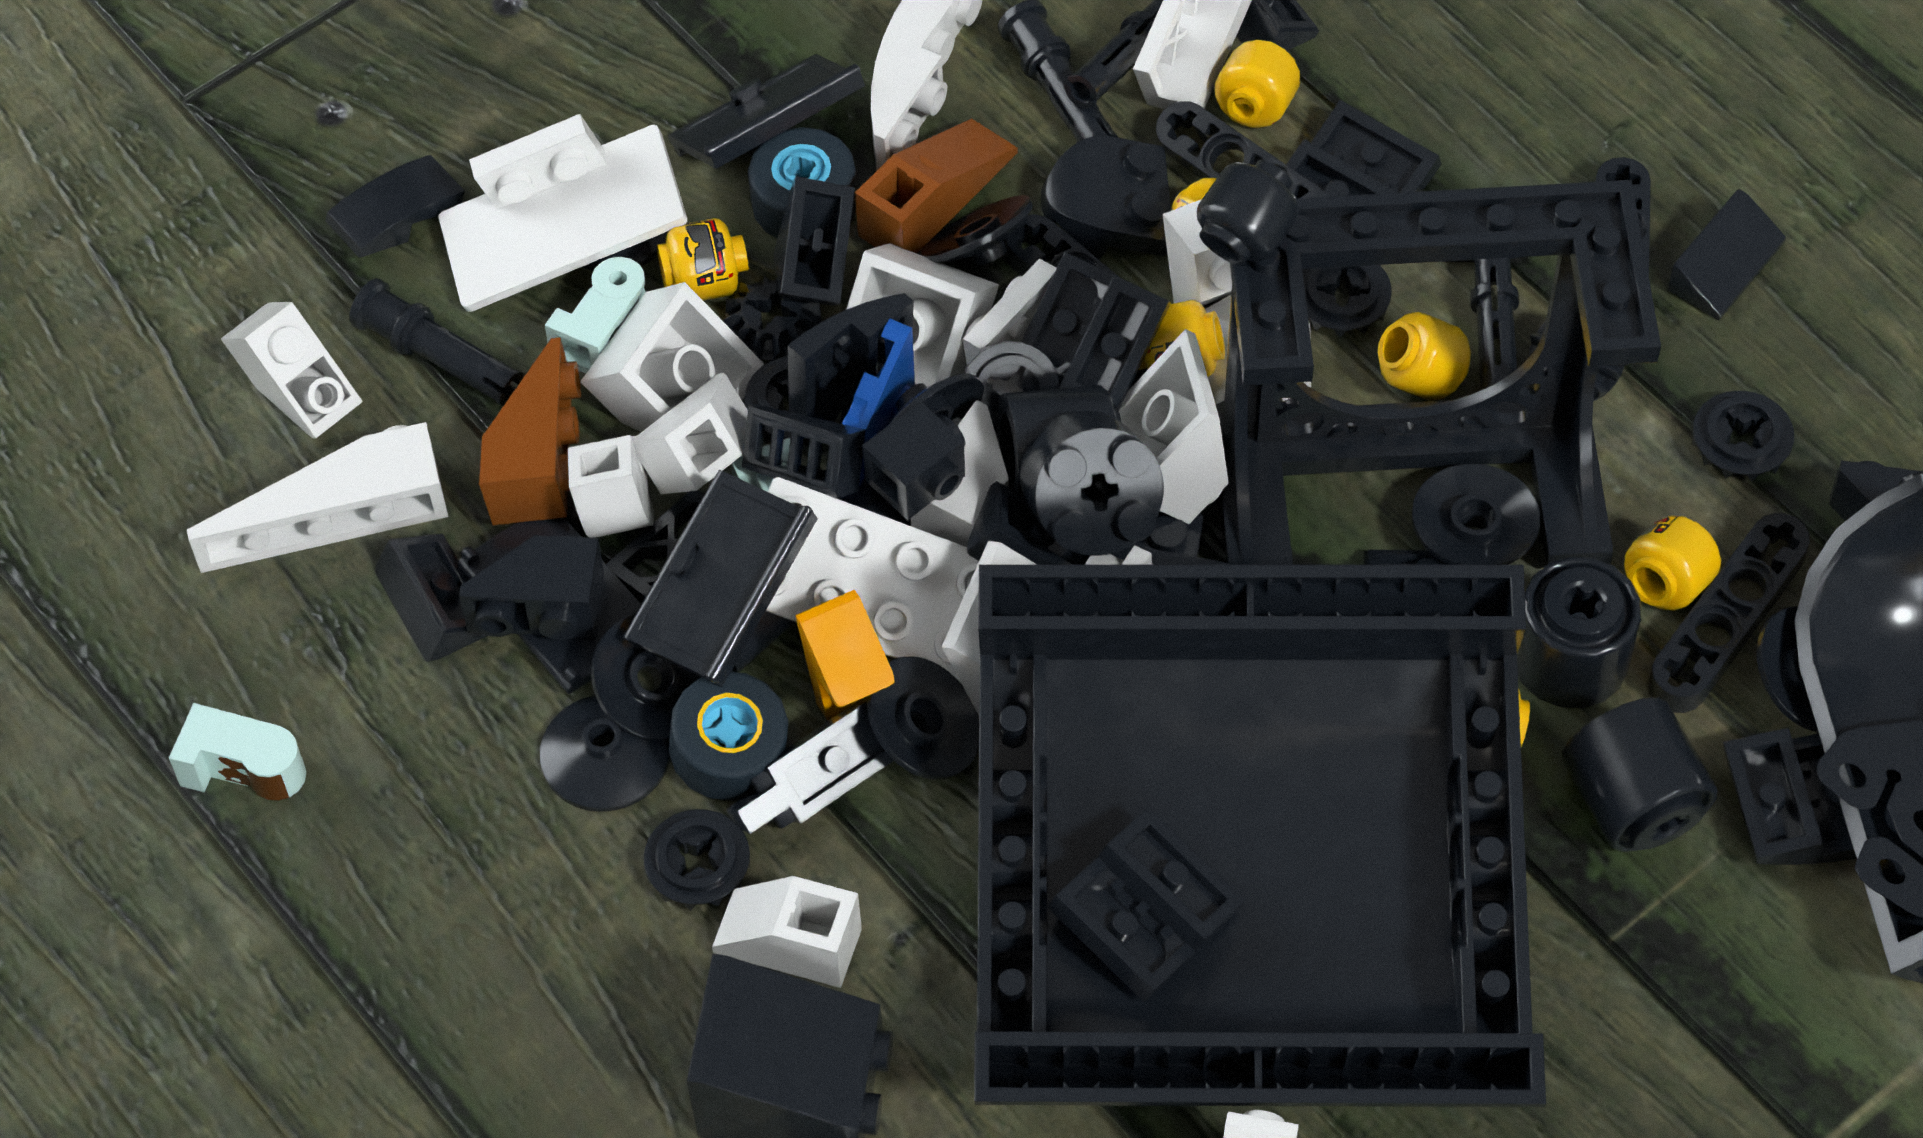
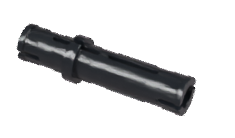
[1064,0,1163,109]
[1470,258,1519,390]

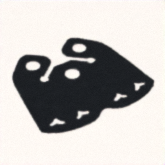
[1816,720,1923,918]

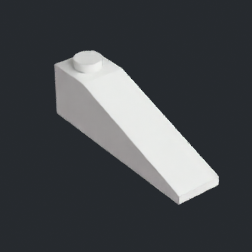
[187,422,448,573]

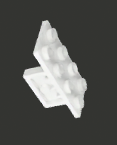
[439,114,687,312]
[766,477,979,684]

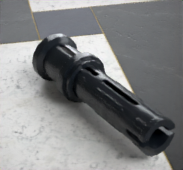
[997,0,1118,143]
[349,278,524,406]

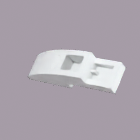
[871,0,982,171]

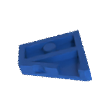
[842,319,915,486]

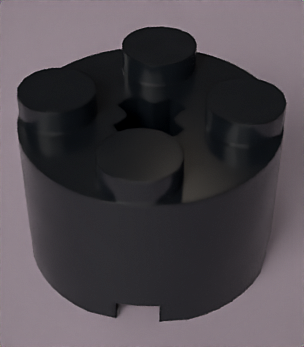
[1020,410,1164,556]

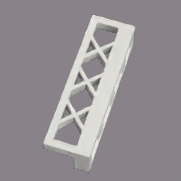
[1133,0,1252,109]

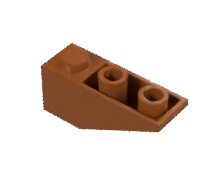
[855,118,1018,254]
[479,337,581,525]

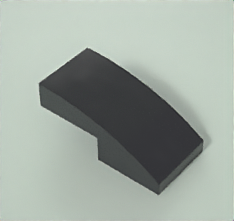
[325,154,465,258]

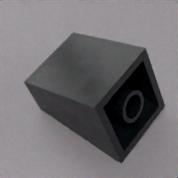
[687,954,893,1138]

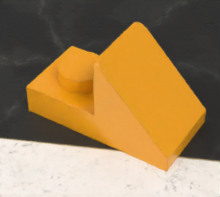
[795,589,895,720]

